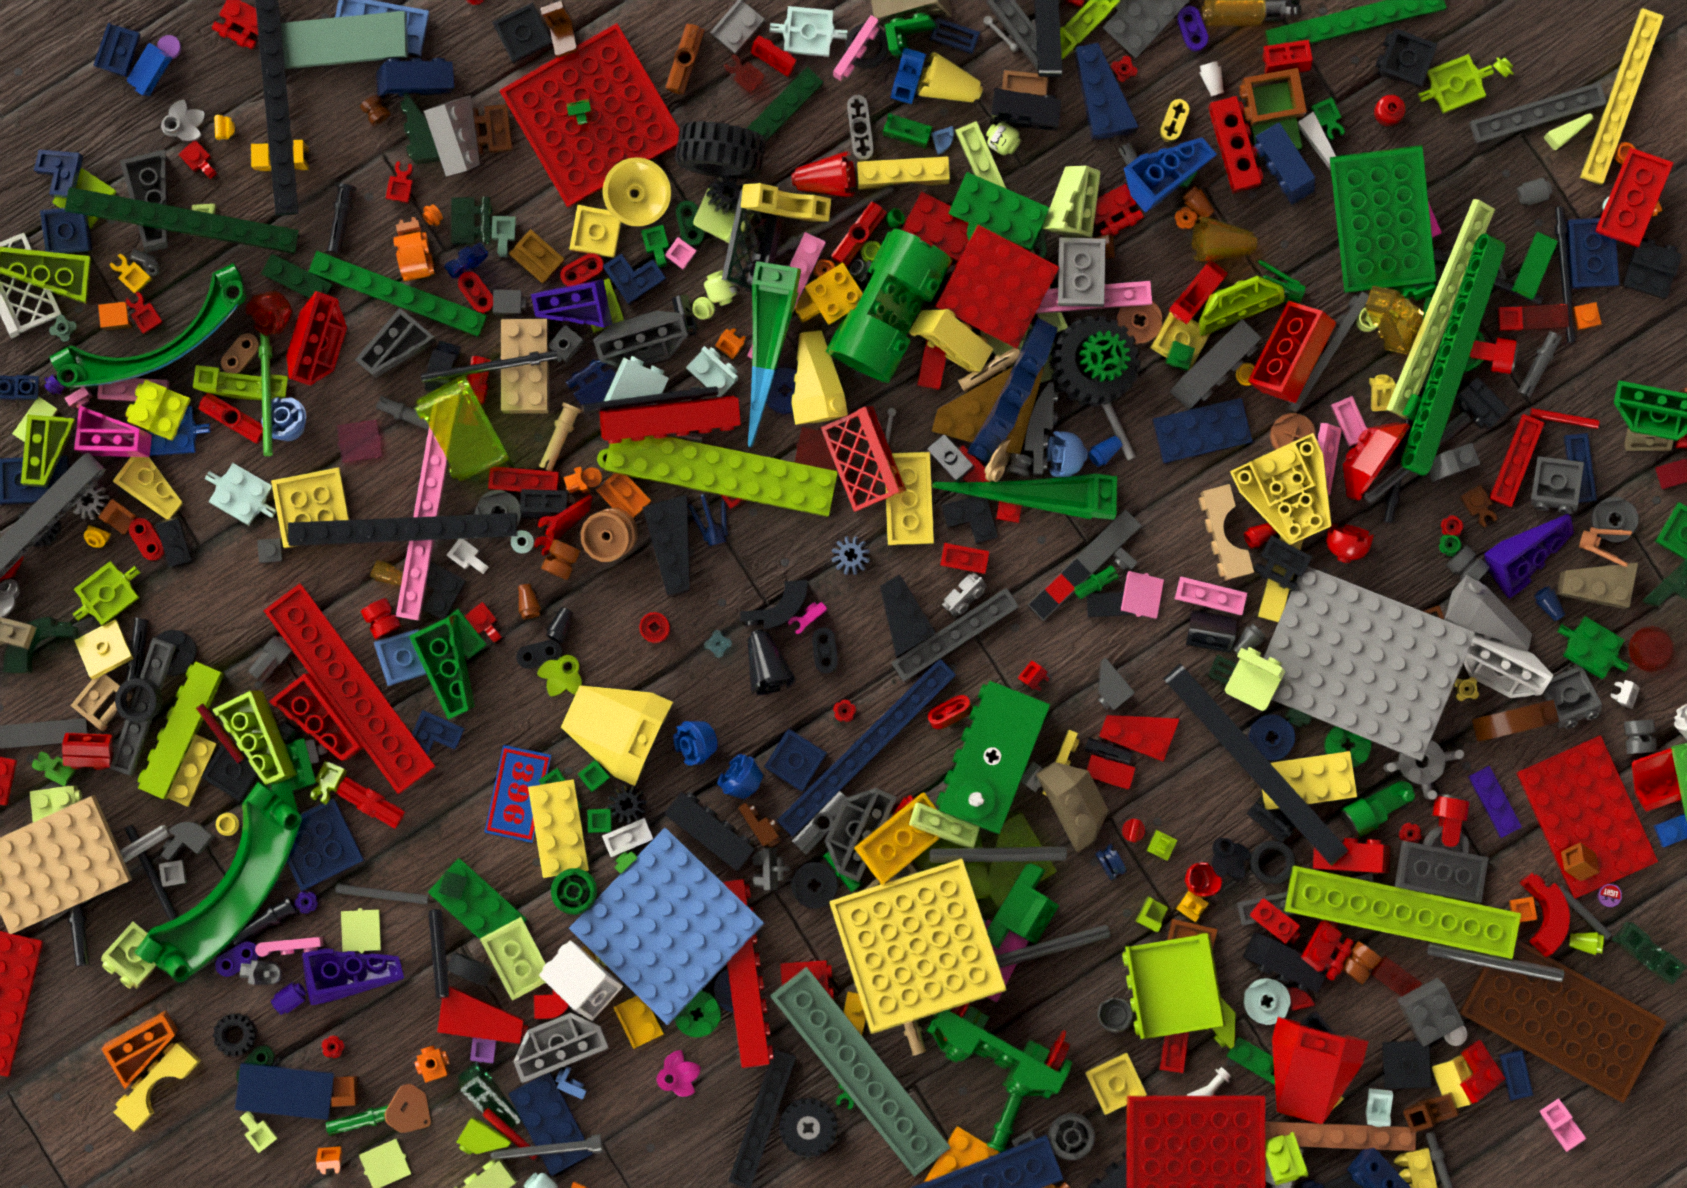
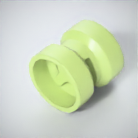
[1356,306,1382,332]

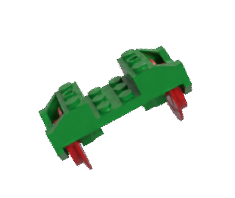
[926,1002,1072,1099]

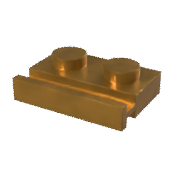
[509,229,565,285]

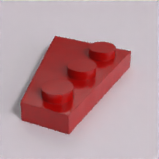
[1098,715,1179,762]

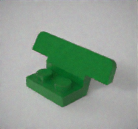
[271,738,316,812]
[986,863,1059,949]

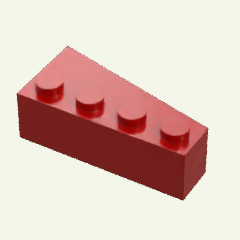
[269,673,364,761]

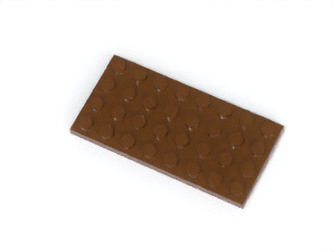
[1459,939,1667,1103]

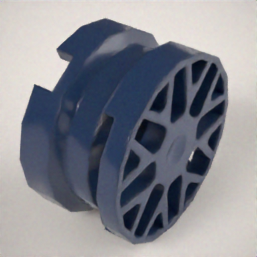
[1095,844,1127,881]

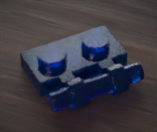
[565,359,616,405]

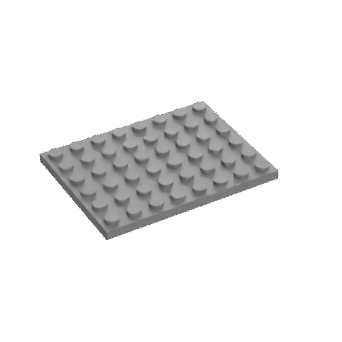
[1263,566,1476,761]

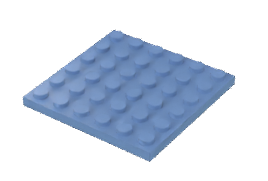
[569,828,764,1025]

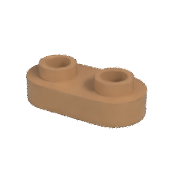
[221,333,260,374]

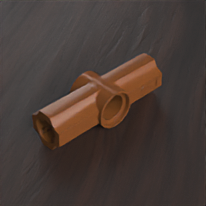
[665,24,705,95]

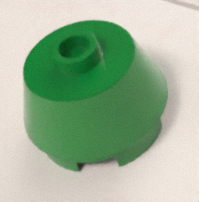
[551,868,597,915]

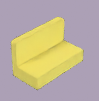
[1432,1055,1472,1108]

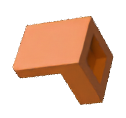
[98,302,132,331]

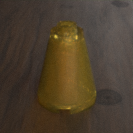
[1192,216,1257,262]

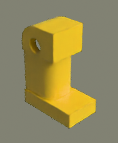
[251,140,309,171]

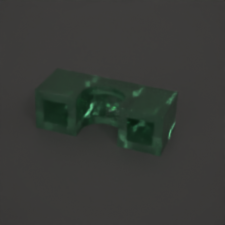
[1612,922,1687,985]

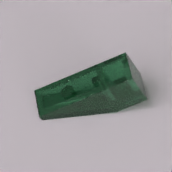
[458,1062,522,1129]

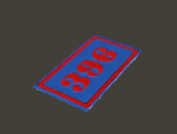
[484,745,551,843]

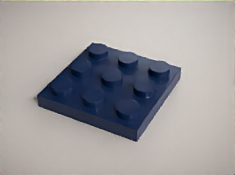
[287,798,365,891]

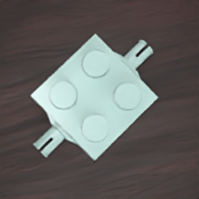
[770,6,847,57]
[205,463,277,526]

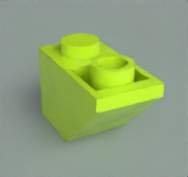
[1206,998,1235,1049]

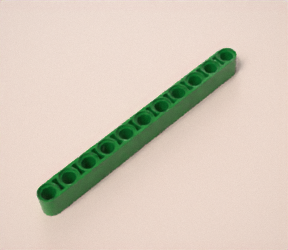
[1401,233,1505,476]

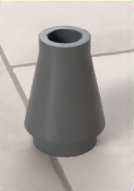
[1232,623,1266,654]

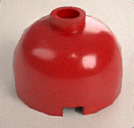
[1326,523,1374,563]

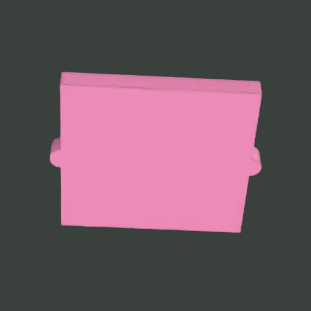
[1121,571,1164,619]

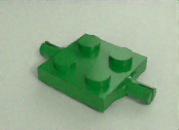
[1557,616,1630,679]

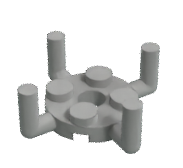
[1383,740,1464,800]

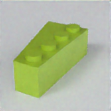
[0,247,91,304]

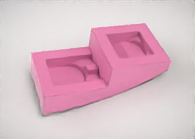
[1540,1098,1586,1153]

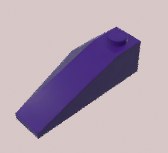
[302,948,404,1005]

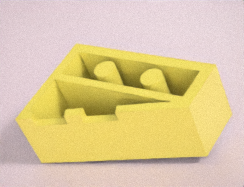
[909,309,993,372]

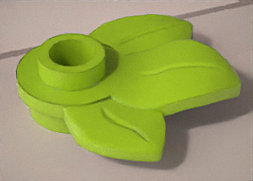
[537,655,582,697]

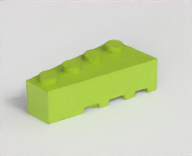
[212,691,297,785]

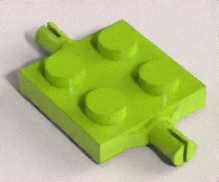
[1419,54,1494,114]
[72,561,141,626]

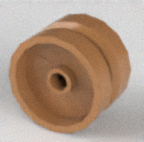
[580,508,638,562]

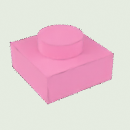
[664,238,697,270]
[65,387,94,409]

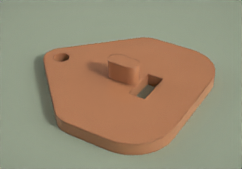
[385,1084,431,1133]

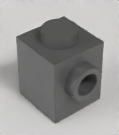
[493,290,527,316]
[548,325,584,363]

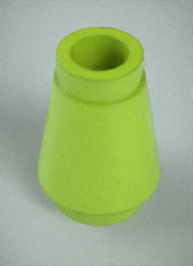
[1569,932,1604,955]

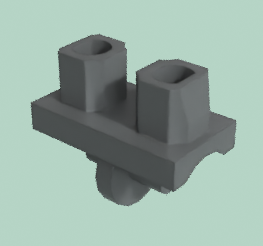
[752,848,790,890]
[239,960,282,985]

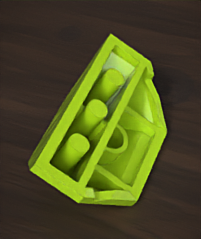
[1199,276,1284,337]

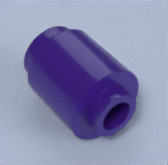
[271,982,307,1015]

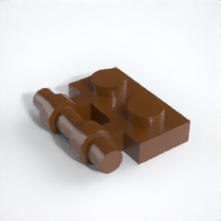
[472,104,513,155]

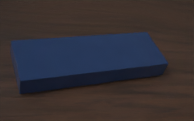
[1564,433,1597,503]

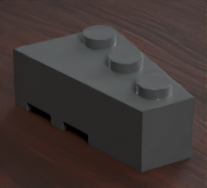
[355,308,437,378]

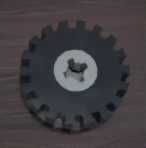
[779,1097,837,1157]

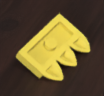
[1394,1148,1437,1188]

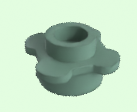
[49,315,77,342]

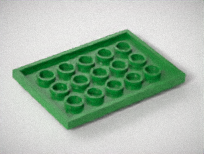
[1329,145,1436,293]

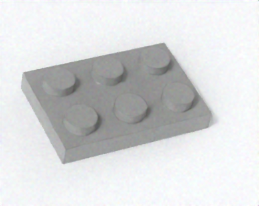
[1058,237,1105,307]

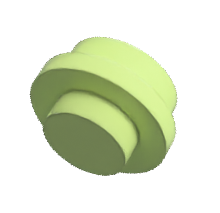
[692,297,715,319]

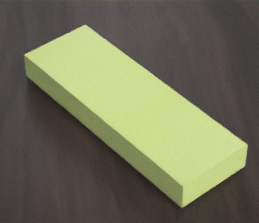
[909,802,980,848]

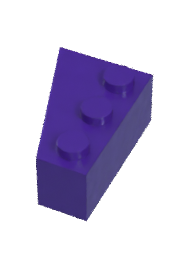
[531,280,612,327]

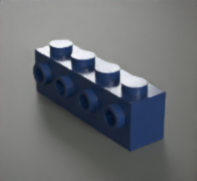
[1347,1148,1411,1188]

